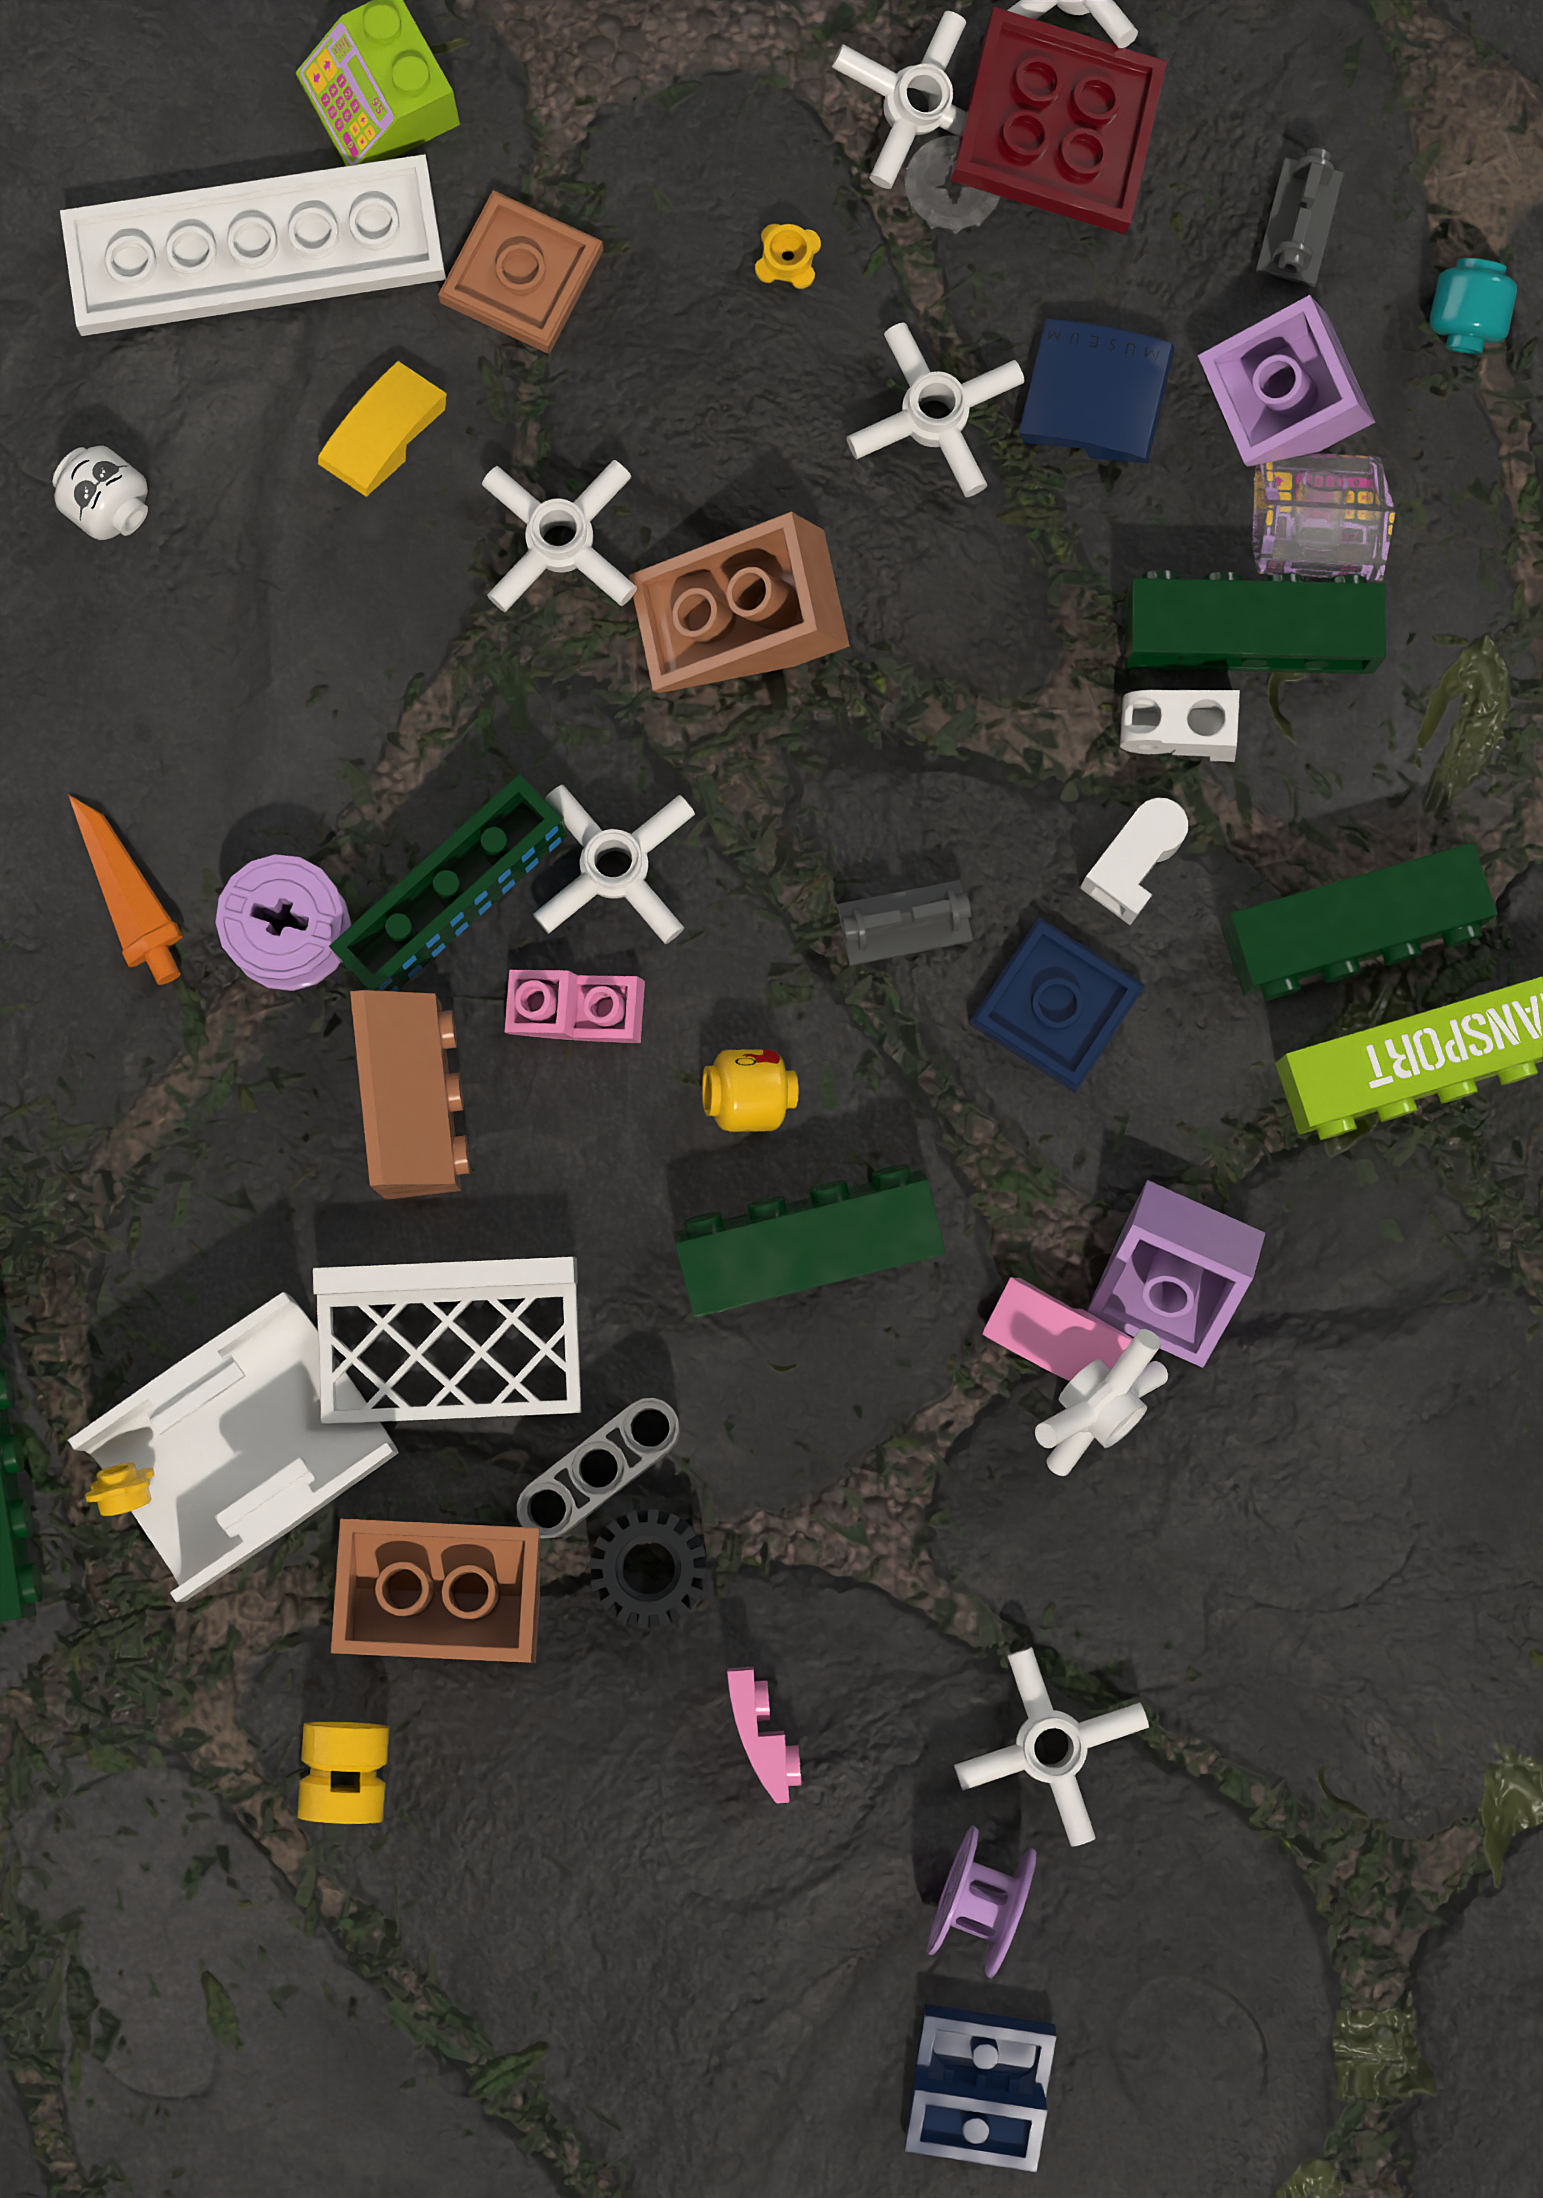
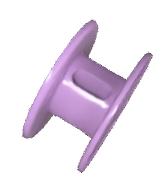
[215,855,352,991]
[927,1825,1037,1978]

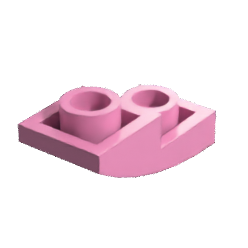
[504,970,645,1043]
[982,1277,1133,1381]
[727,1667,801,1804]

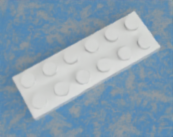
[60,154,446,336]

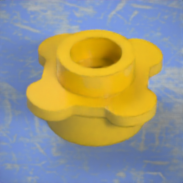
[755,224,821,289]
[85,1462,155,1516]

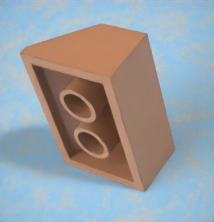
[350,990,470,1200]
[331,1519,540,1663]

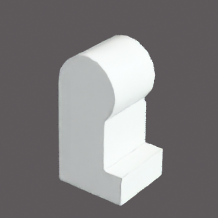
[1120,690,1240,762]
[1080,798,1188,925]

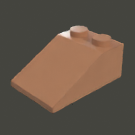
[629,512,850,693]

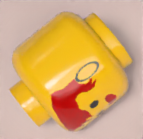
[702,1049,799,1132]

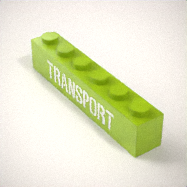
[1275,977,1543,1140]

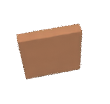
[438,190,604,354]

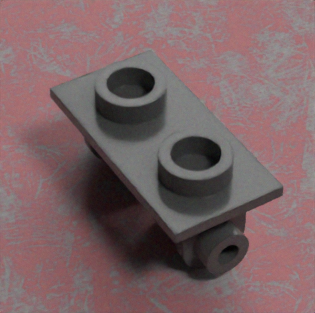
[1256,148,1344,287]
[837,880,973,966]

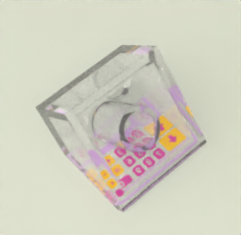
[1252,453,1395,581]

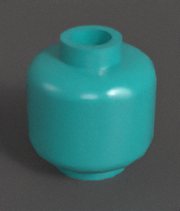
[1430,258,1517,354]

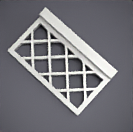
[313,1257,581,1424]

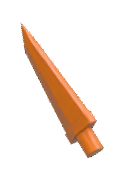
[68,794,183,985]

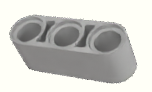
[517,1398,680,1538]

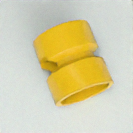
[297,1721,390,1824]

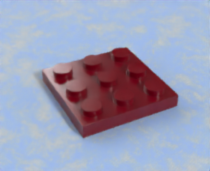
[950,7,1167,234]

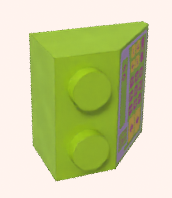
[296,0,460,166]

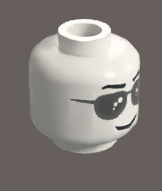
[52,446,148,540]

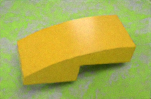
[318,361,447,497]

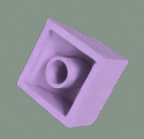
[1198,295,1375,467]
[1087,1180,1266,1368]

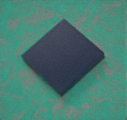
[969,917,1145,1093]

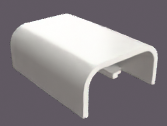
[68,1292,398,1602]

